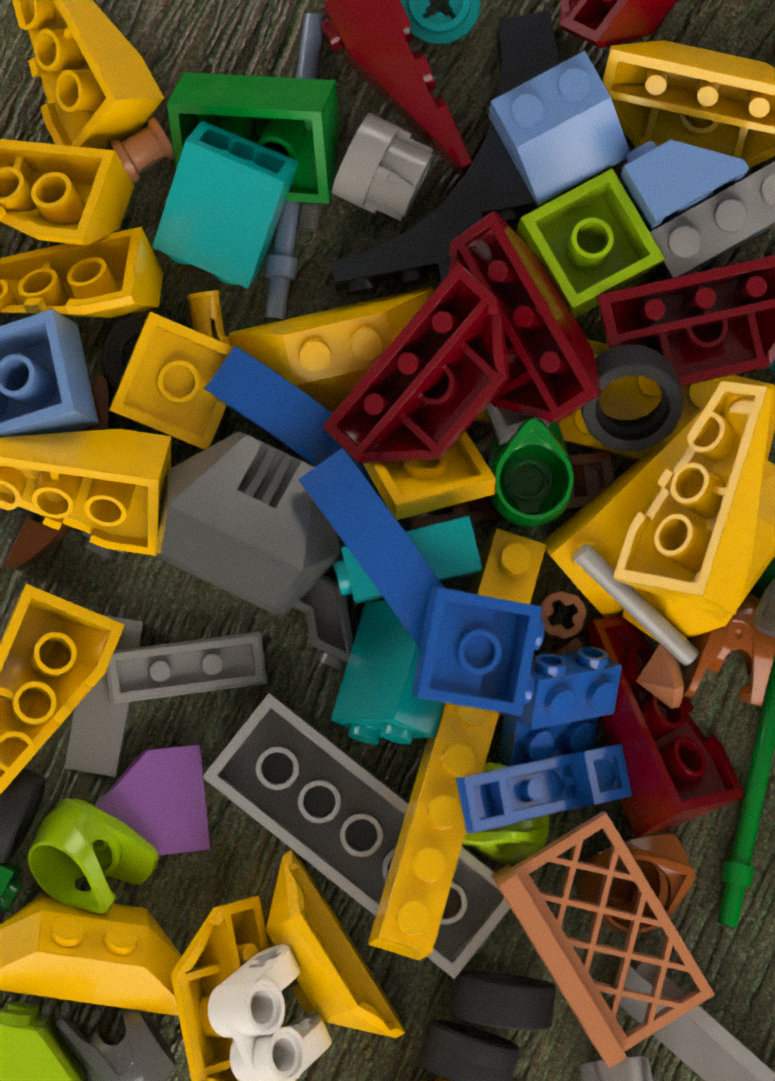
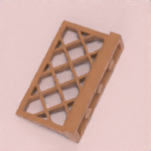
[491,810,715,1069]

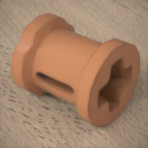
[110,117,174,183]
[539,591,587,639]

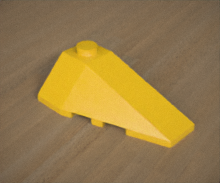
[12,0,164,149]
[0,139,135,246]
[0,226,164,318]
[613,381,773,615]
[541,407,704,618]
[0,429,171,556]
[0,584,125,795]

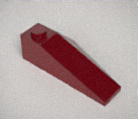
[320,0,472,178]
[586,615,745,838]

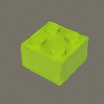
[516,168,665,318]

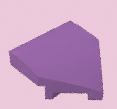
[95,744,210,855]

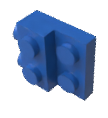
[411,586,545,716]
[498,647,622,767]

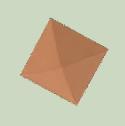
[636,643,684,709]

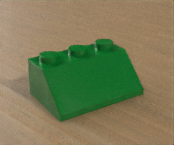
[167,72,340,204]

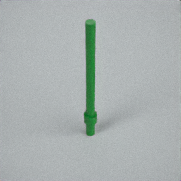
[717,655,775,927]

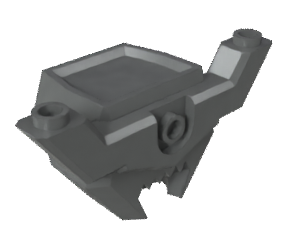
[74,432,354,673]

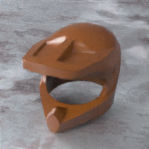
[683,593,775,707]
[576,832,696,933]

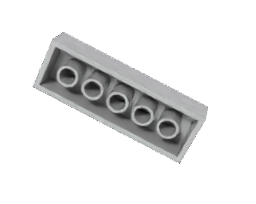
[202,693,510,979]

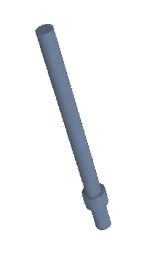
[264,13,325,321]

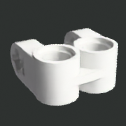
[208,944,332,1081]

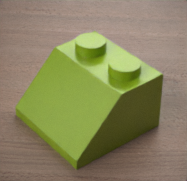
[0,1002,88,1081]

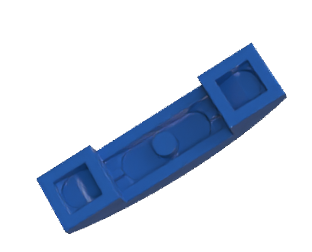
[204,346,381,497]
[298,448,445,649]
[456,744,632,834]

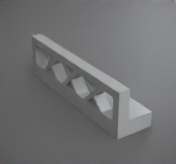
[606,951,775,1081]

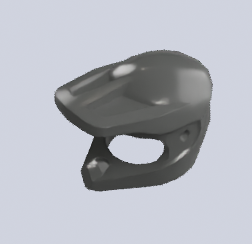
[55,1007,177,1081]

